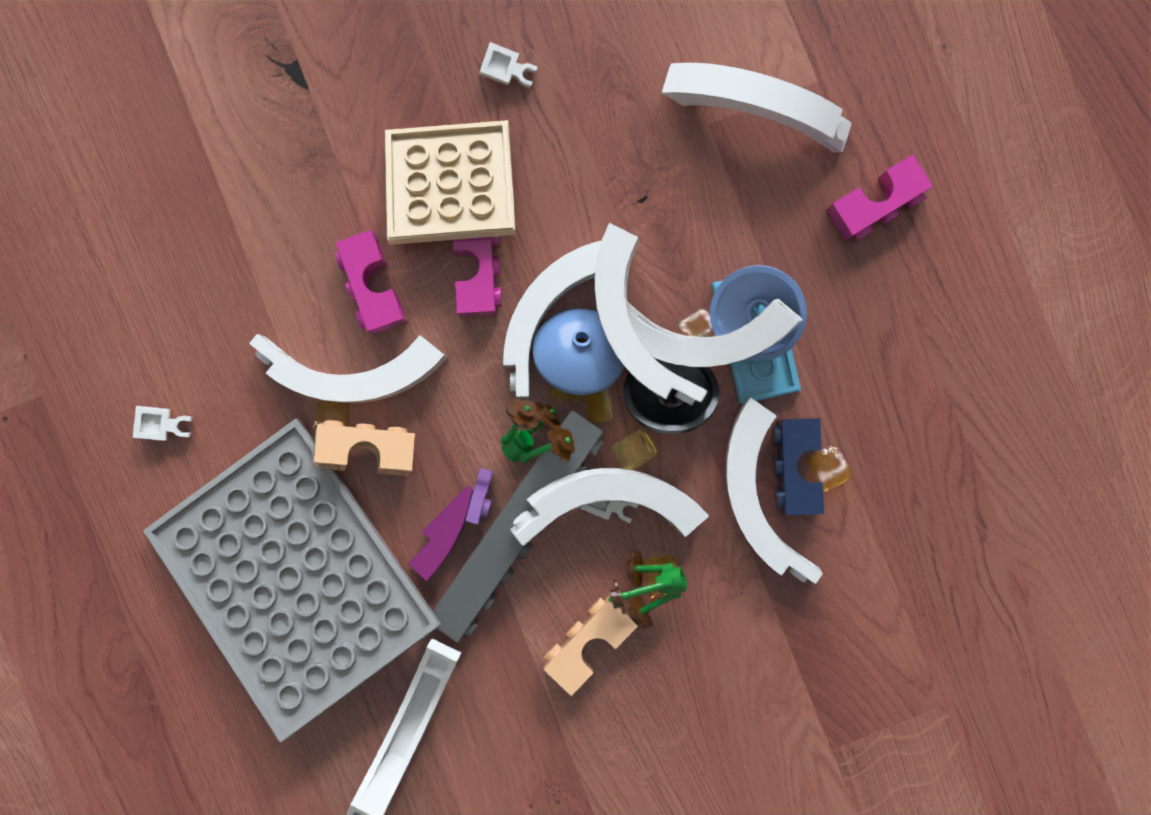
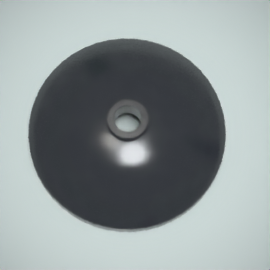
[624,357,719,434]

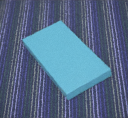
[711,281,801,405]

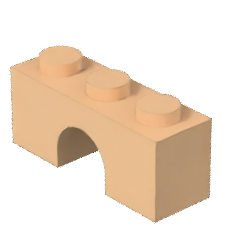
[312,420,415,477]
[543,596,638,696]

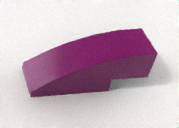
[408,485,474,581]

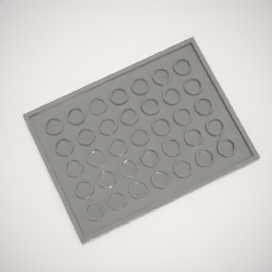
[143,418,442,743]

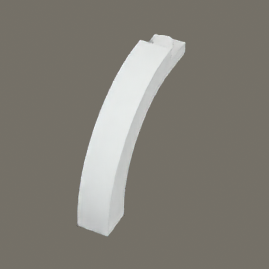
[662,63,852,152]
[595,223,707,405]
[503,241,602,398]
[627,299,803,367]
[249,334,448,403]
[725,396,823,584]
[510,468,709,546]
[346,639,461,815]

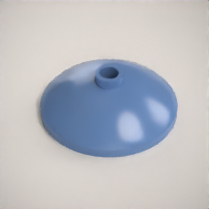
[710,265,807,361]
[533,308,625,395]

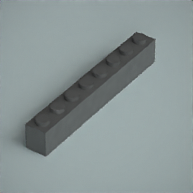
[433,410,605,643]

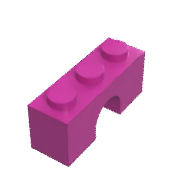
[826,154,933,241]
[334,230,407,335]
[453,236,502,317]

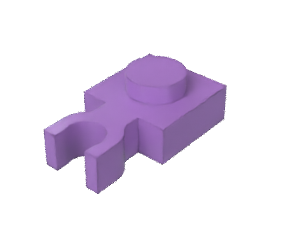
[465,468,494,524]

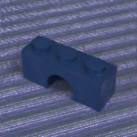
[772,418,824,515]

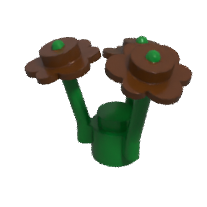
[500,398,575,464]
[608,551,688,629]

